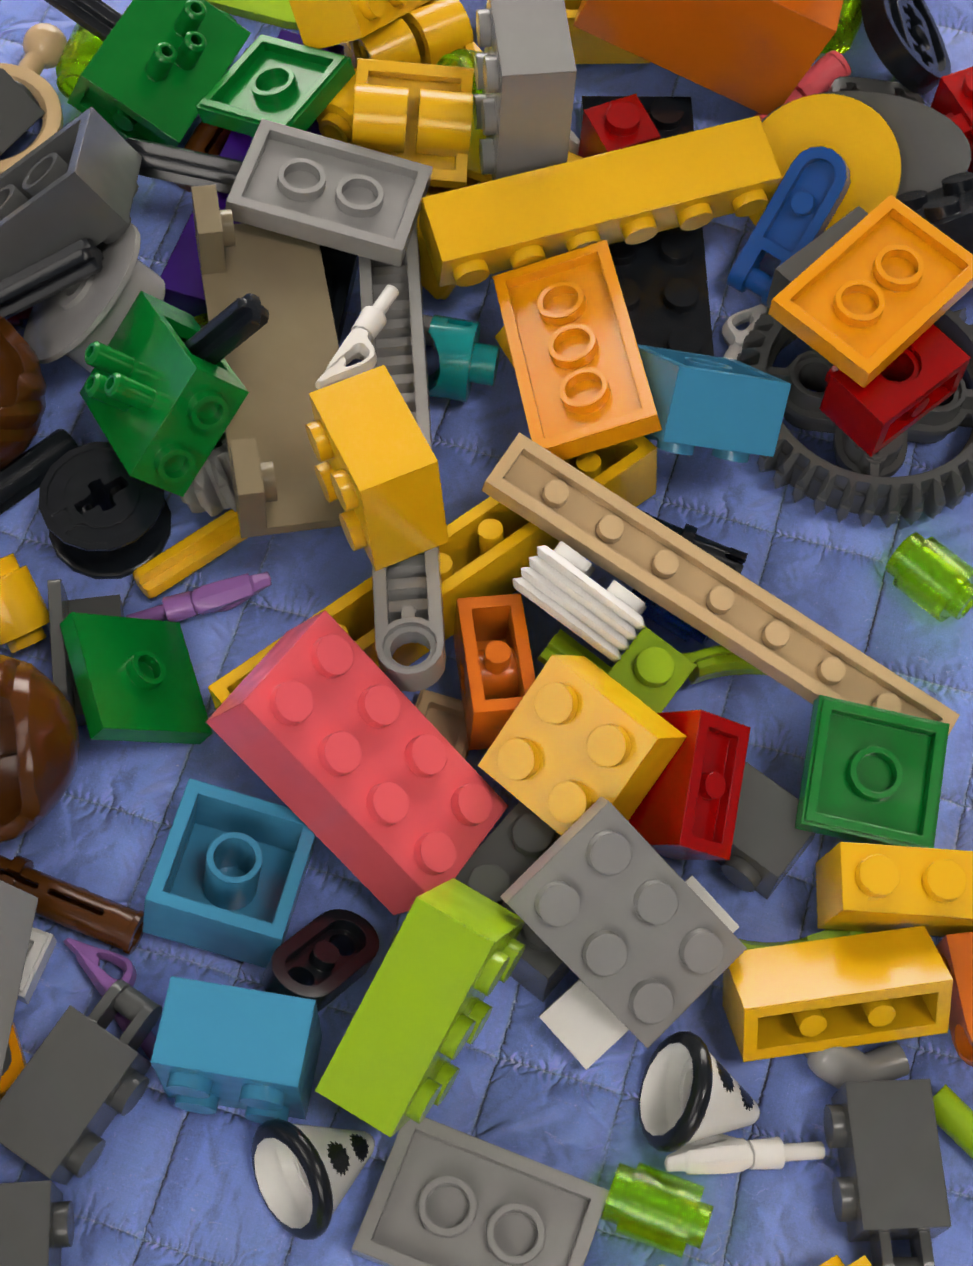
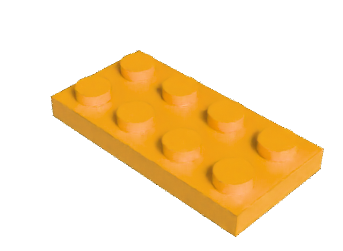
[493,239,662,460]

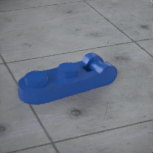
[726,146,850,308]

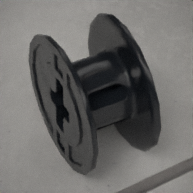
[39,442,171,579]

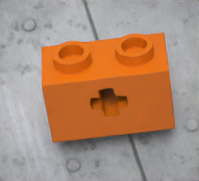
[453,593,536,750]

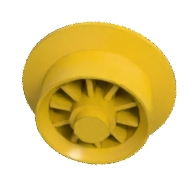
[749,94,902,232]

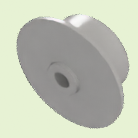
[23,223,165,373]

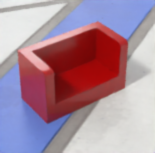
[629,710,751,861]

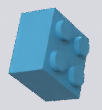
[637,344,791,463]
[143,778,316,968]
[150,976,322,1124]

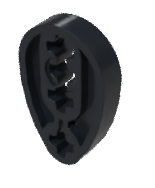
[861,0,951,95]

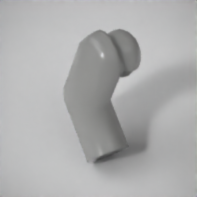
[804,1042,910,1089]

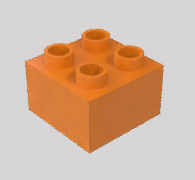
[573,0,844,115]

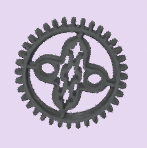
[737,308,973,528]

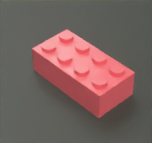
[206,610,508,916]

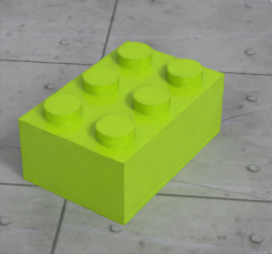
[315,878,526,1138]

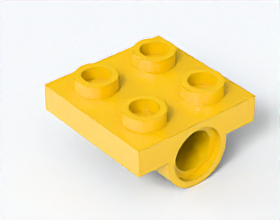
[340,0,482,81]
[352,58,474,188]

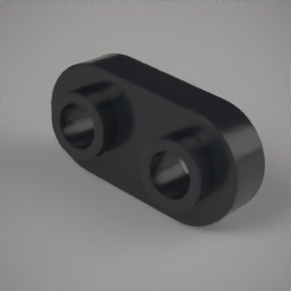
[263,909,379,1012]

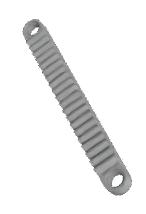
[359,222,446,692]

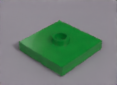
[196,34,355,137]
[60,612,213,744]
[795,695,949,848]

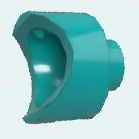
[428,315,500,402]

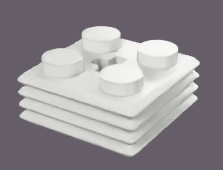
[513,541,647,663]

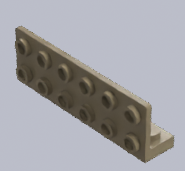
[191,184,345,538]

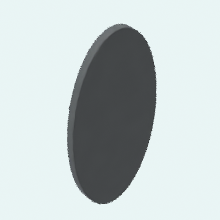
[761,91,971,196]

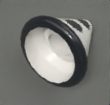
[638,1031,760,1152]
[251,1119,375,1240]

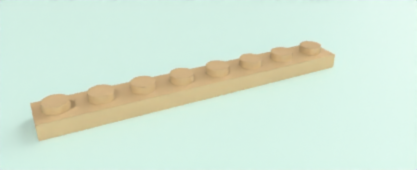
[482,432,960,736]

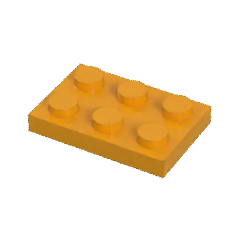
[768,195,973,388]

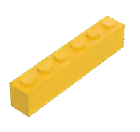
[419,115,782,287]

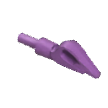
[126,572,271,622]
[63,937,156,1061]

